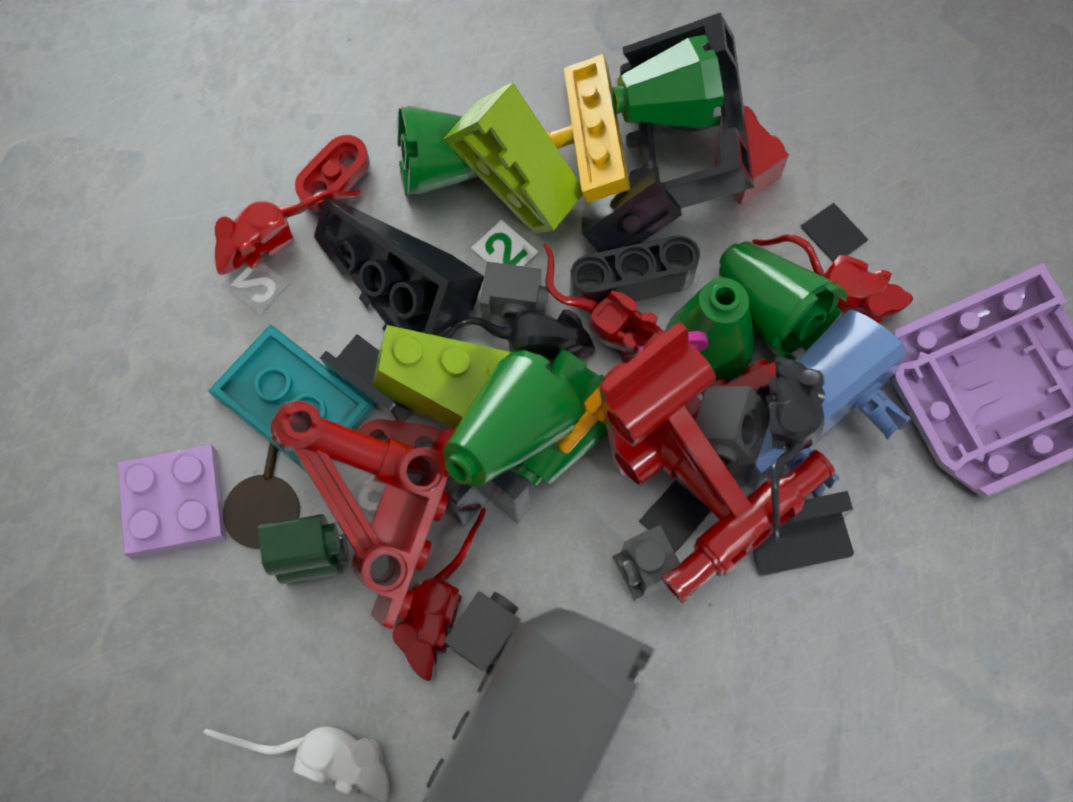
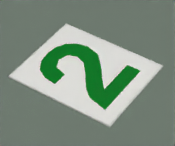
[471,220,538,266]

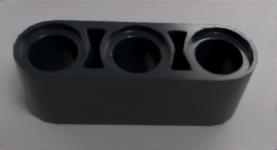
[570,235,700,311]

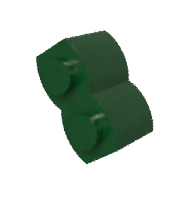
[258,514,349,585]

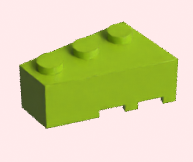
[373,325,511,428]

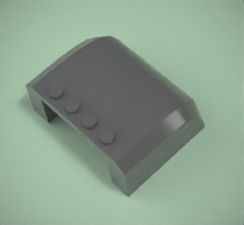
[422,607,655,802]

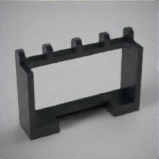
[620,12,754,209]

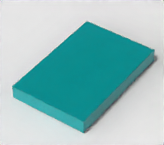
[208,324,375,473]

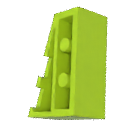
[443,82,583,234]

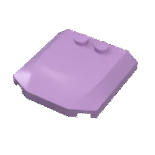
[893,263,1073,499]

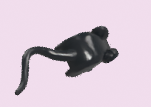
[443,309,595,365]
[770,356,825,540]

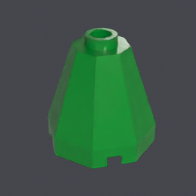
[611,35,724,132]

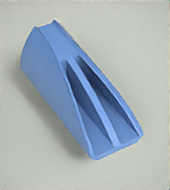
[745,310,911,498]

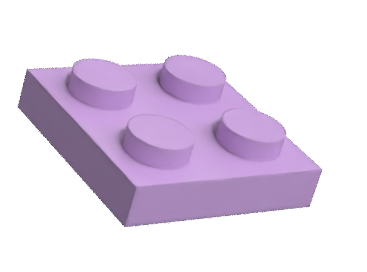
[117,445,226,558]

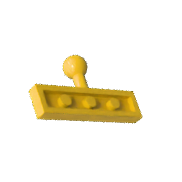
[545,54,630,203]

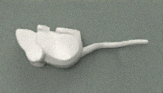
[203,726,390,802]

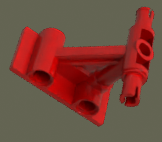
[599,323,835,603]
[270,400,456,629]

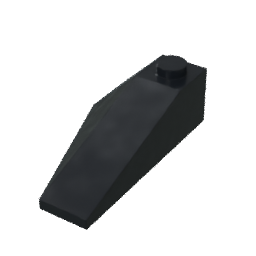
[314,198,484,337]

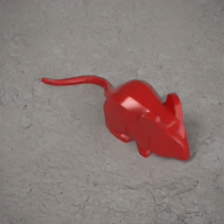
[214,189,361,275]
[752,234,913,323]
[543,244,663,364]
[392,508,486,681]

